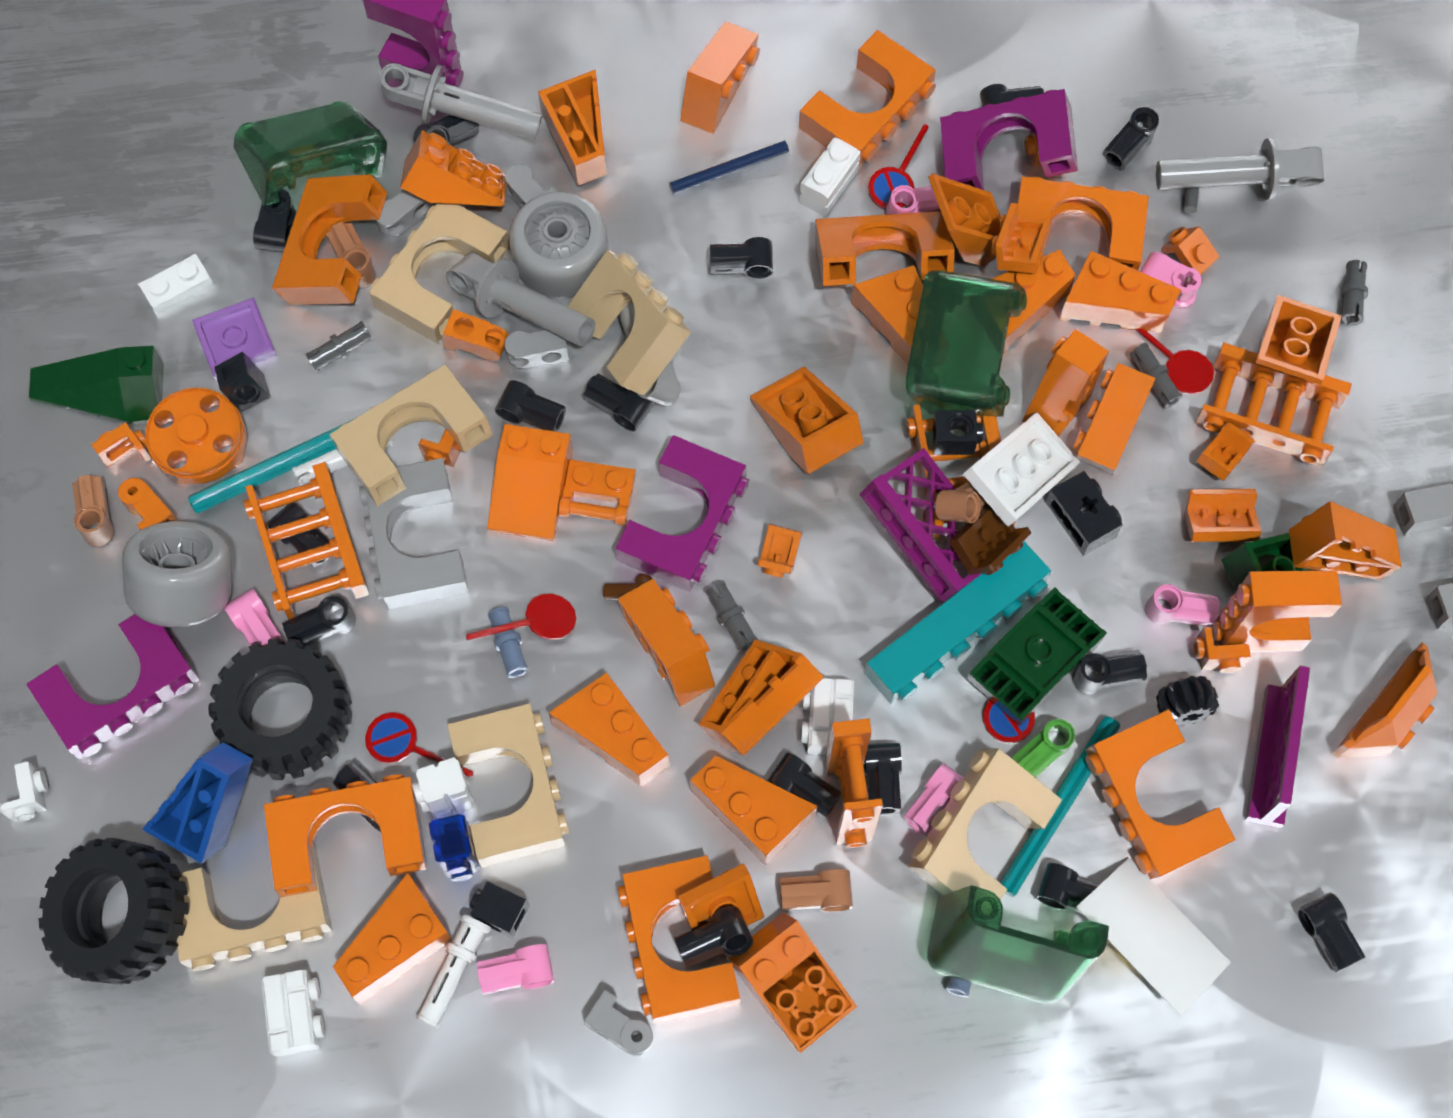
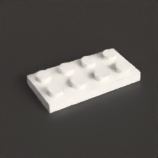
[963,412,1080,527]

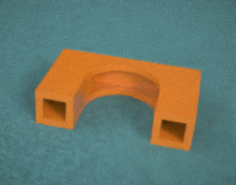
[799,30,936,166]
[272,174,388,305]
[1016,176,1149,271]
[815,211,955,286]
[1212,571,1342,652]
[1085,709,1236,879]
[264,774,427,897]
[617,855,741,1024]

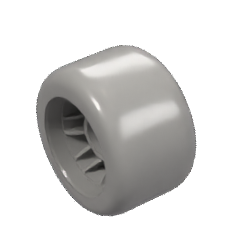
[510,191,609,299]
[122,521,231,628]

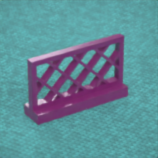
[859,448,982,603]
[1245,666,1310,828]

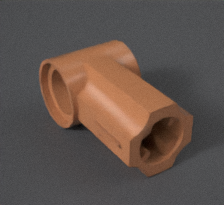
[326,222,376,288]
[72,474,114,547]
[935,481,988,523]
[780,869,853,912]

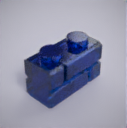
[429,814,480,882]

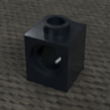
[214,351,270,412]
[932,410,983,455]
[469,881,530,939]

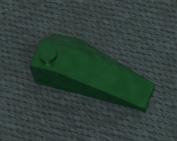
[29,346,164,424]
[1221,533,1317,591]

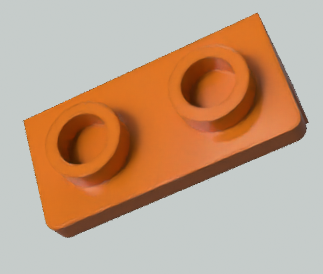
[992,203,1051,274]
[1184,489,1261,542]

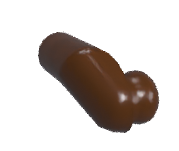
[603,574,653,600]

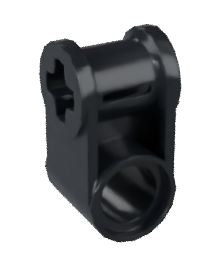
[253,188,296,251]

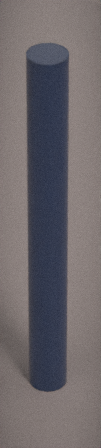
[669,140,789,195]

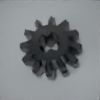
[1156,676,1219,727]

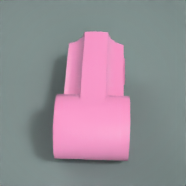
[885,185,941,215]
[1145,584,1220,627]
[224,588,286,647]
[904,763,964,837]
[477,944,554,995]

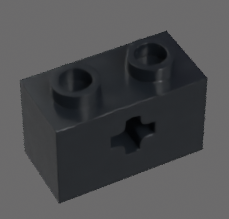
[1045,471,1123,556]

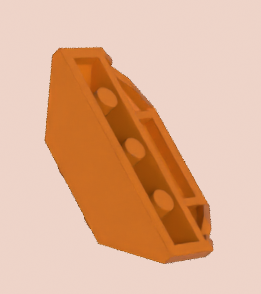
[1333,642,1438,758]

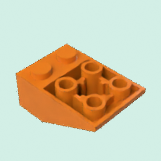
[400,130,506,206]
[726,912,857,1053]

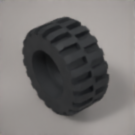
[208,638,352,780]
[38,838,189,985]

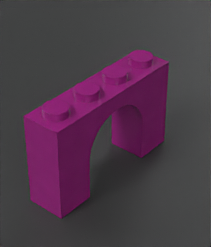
[363,0,464,87]
[940,89,1078,190]
[615,435,750,592]
[26,614,200,759]

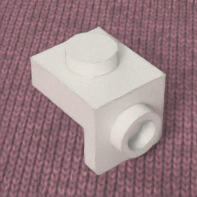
[0,761,48,821]

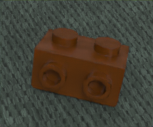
[949,504,1031,575]

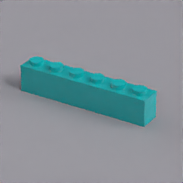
[864,541,1052,704]

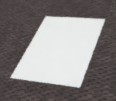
[1077,858,1231,1017]

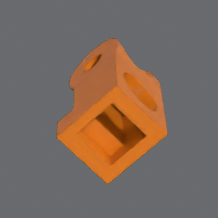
[443,309,509,361]
[118,478,178,530]

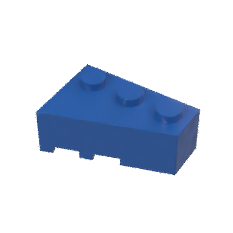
[142,742,253,864]

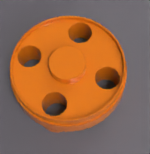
[145,388,247,485]

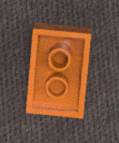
[928,173,1001,267]
[1255,295,1342,385]
[750,366,864,474]
[487,424,573,541]

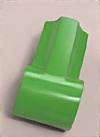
[1012,719,1075,778]

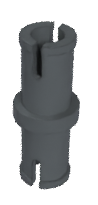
[1341,260,1368,325]
[305,321,373,372]
[1129,343,1183,408]
[705,581,758,651]

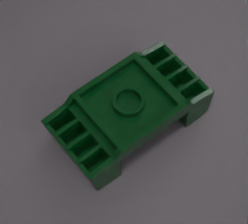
[968,587,1107,726]

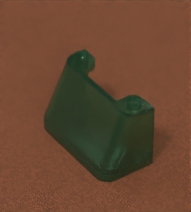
[233,101,387,206]
[906,270,1027,417]
[927,885,1109,1004]

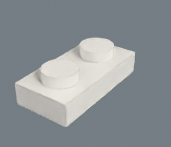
[138,254,213,314]

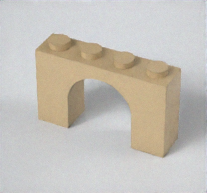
[369,203,510,344]
[567,250,691,396]
[329,365,493,507]
[447,703,569,868]
[908,748,1062,920]
[176,844,333,971]

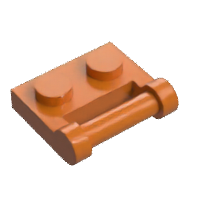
[559,459,636,526]

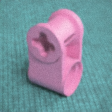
[1140,252,1202,308]

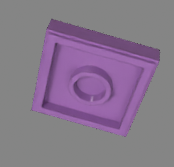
[192,297,277,379]

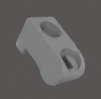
[505,164,557,209]
[376,189,434,238]
[505,330,569,368]
[584,990,653,1056]

